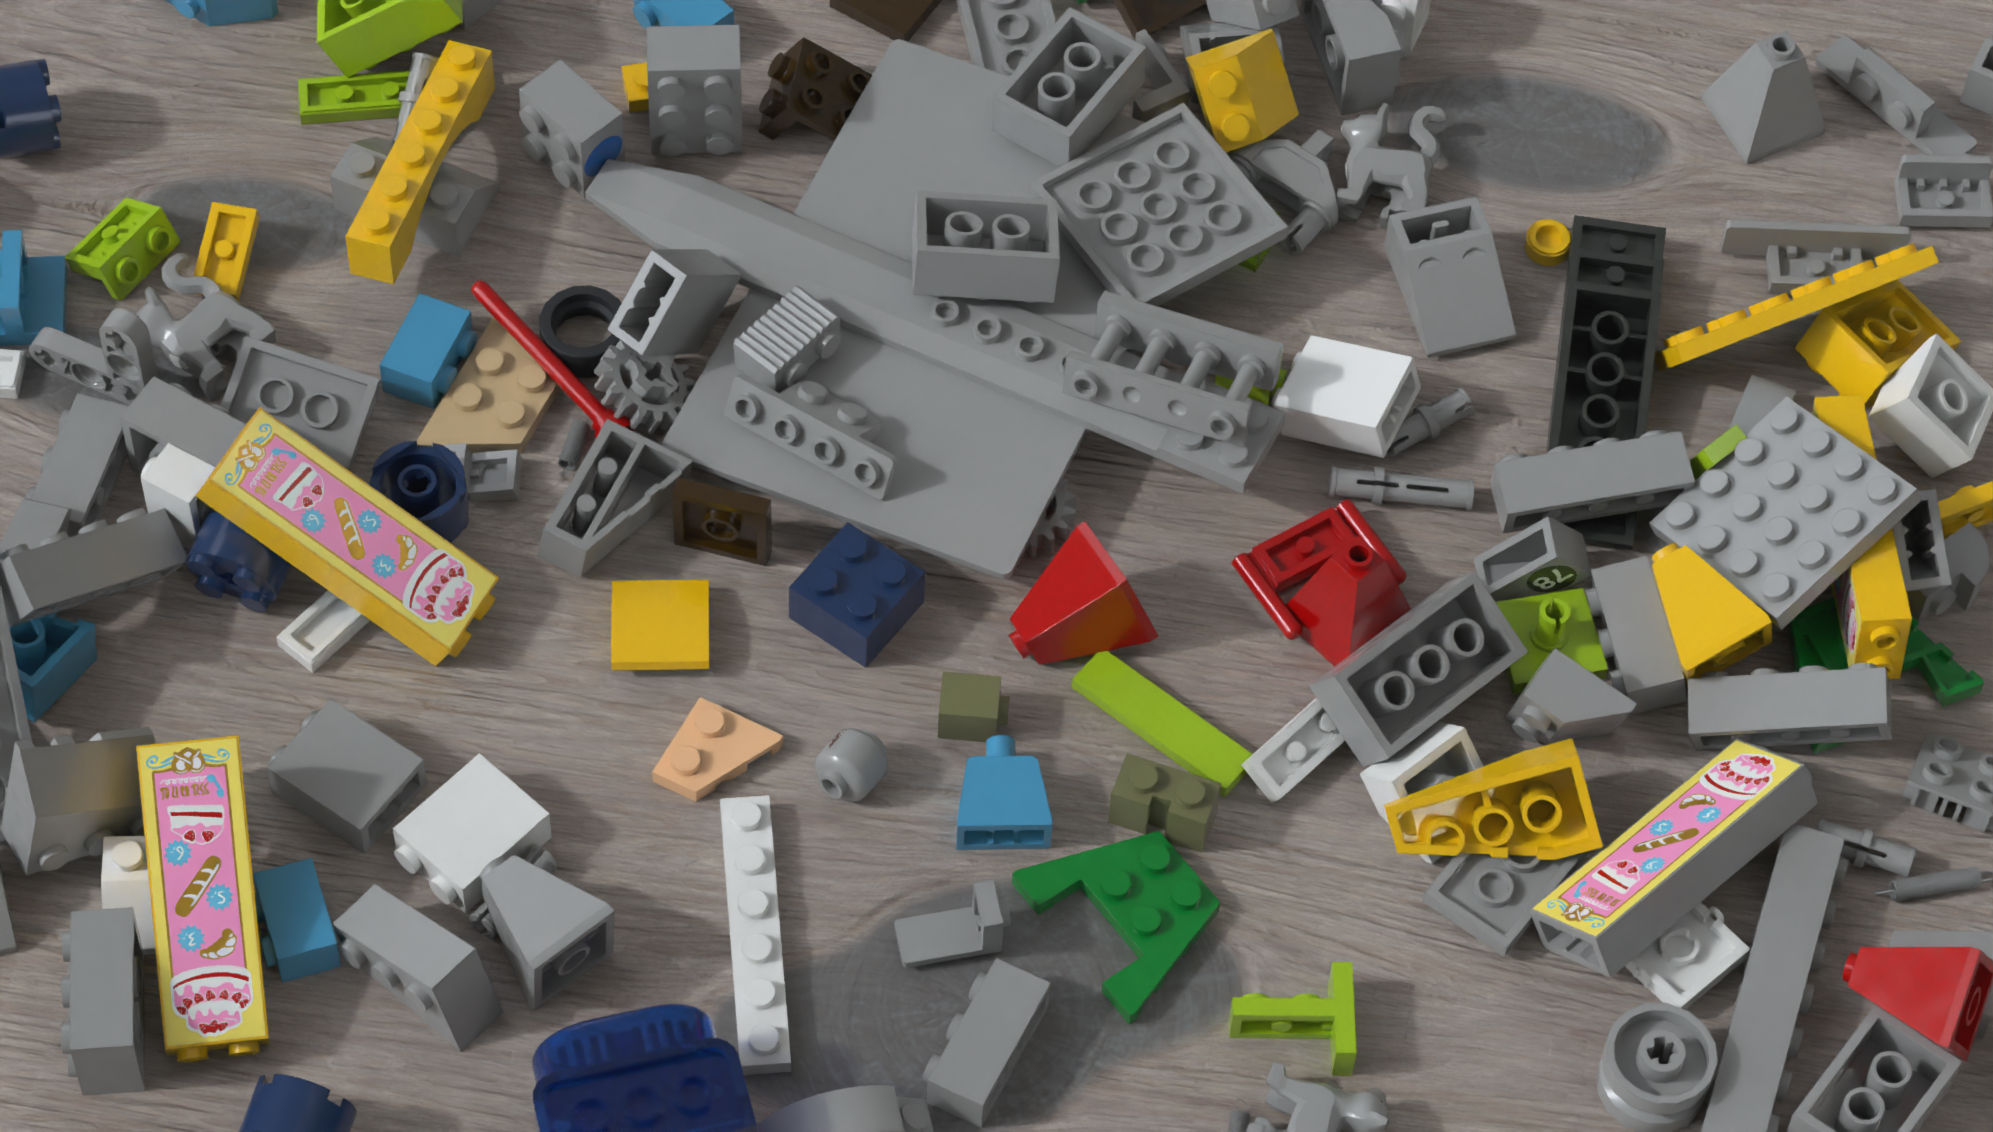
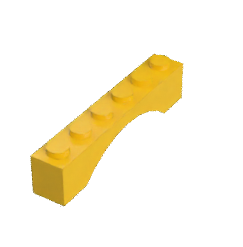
[345,40,495,285]

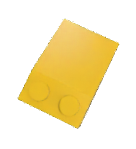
[1794,279,1962,409]

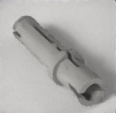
[1329,466,1474,510]

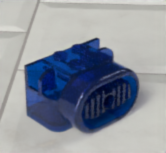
[532,1004,757,1132]

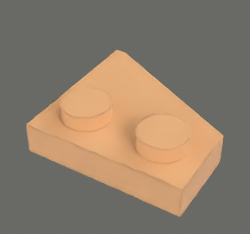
[652,697,783,802]

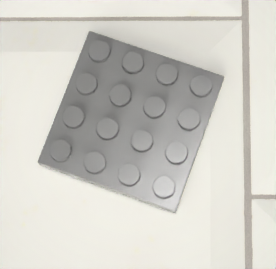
[1029,103,1288,306]
[1649,397,1922,630]

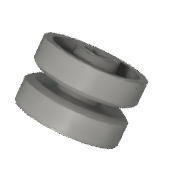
[1596,1003,1718,1132]

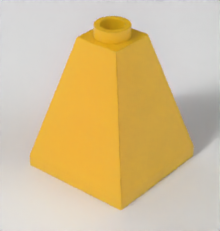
[1651,543,1772,690]

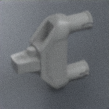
[1227,129,1338,256]

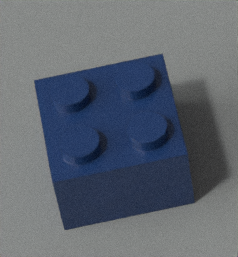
[789,522,925,668]

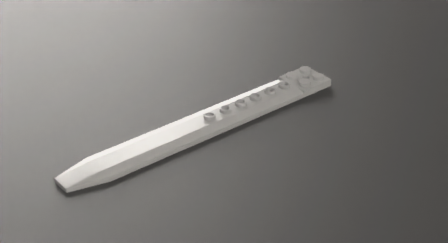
[585,159,1286,494]

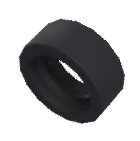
[539,285,622,378]

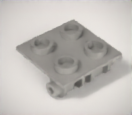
[1902,732,1993,833]

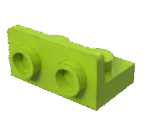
[64,197,180,301]

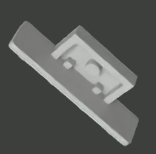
[1815,35,1977,155]
[1720,218,1911,294]
[724,374,898,499]

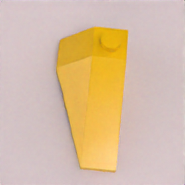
[1384,738,1603,860]

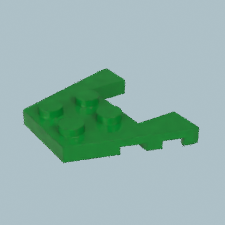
[1787,598,1984,755]
[1011,831,1220,1024]

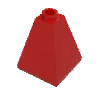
[1008,521,1159,665]
[1286,536,1411,667]
[1842,947,1993,1062]

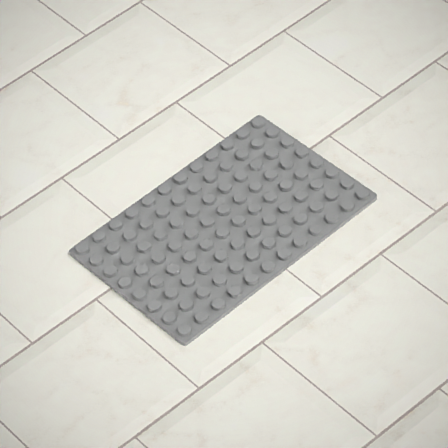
[661,39,1145,580]

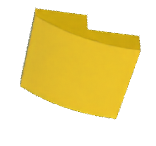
[611,580,709,670]

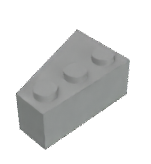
[537,419,693,577]

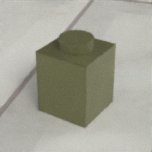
[938,671,1010,742]

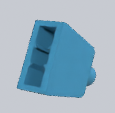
[956,735,1052,850]

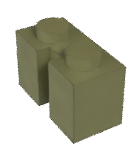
[1108,753,1221,853]

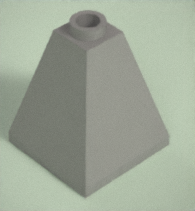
[1701,31,1826,164]
[480,855,615,1011]

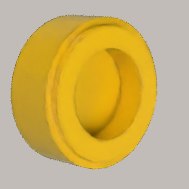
[1524,219,1571,266]

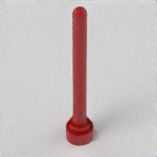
[471,280,636,438]

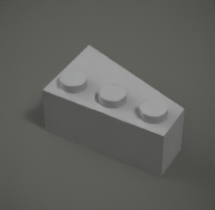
[332,884,504,1052]

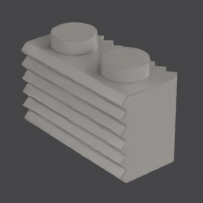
[733,286,841,393]

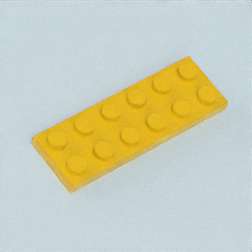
[1654,243,1939,371]

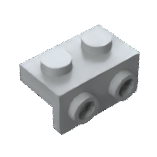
[1894,153,1993,227]

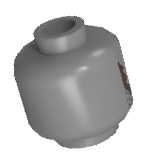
[814,728,888,802]

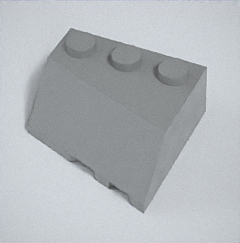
[1,727,156,876]

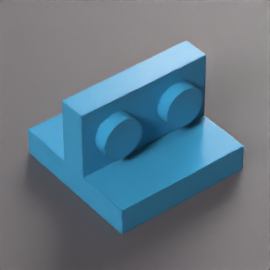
[0,230,68,346]

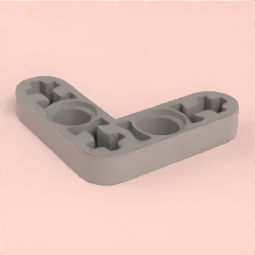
[29,308,158,405]

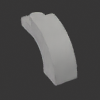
[755,1085,934,1132]

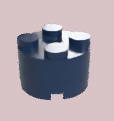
[0,59,62,159]
[369,441,469,543]
[186,508,292,613]
[238,1074,357,1132]

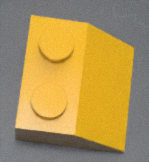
[1185,28,1299,152]

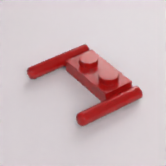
[1231,499,1407,640]

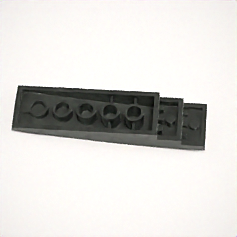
[1546,215,1666,550]

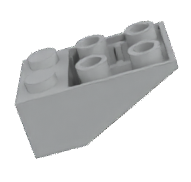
[1384,196,1516,358]

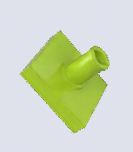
[1495,588,1608,694]

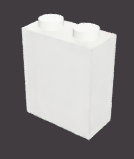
[1272,335,1421,458]
[393,753,552,914]

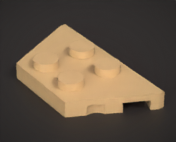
[417,317,561,454]

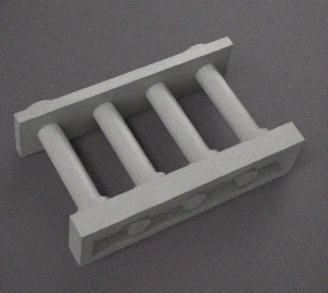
[1062,291,1284,447]

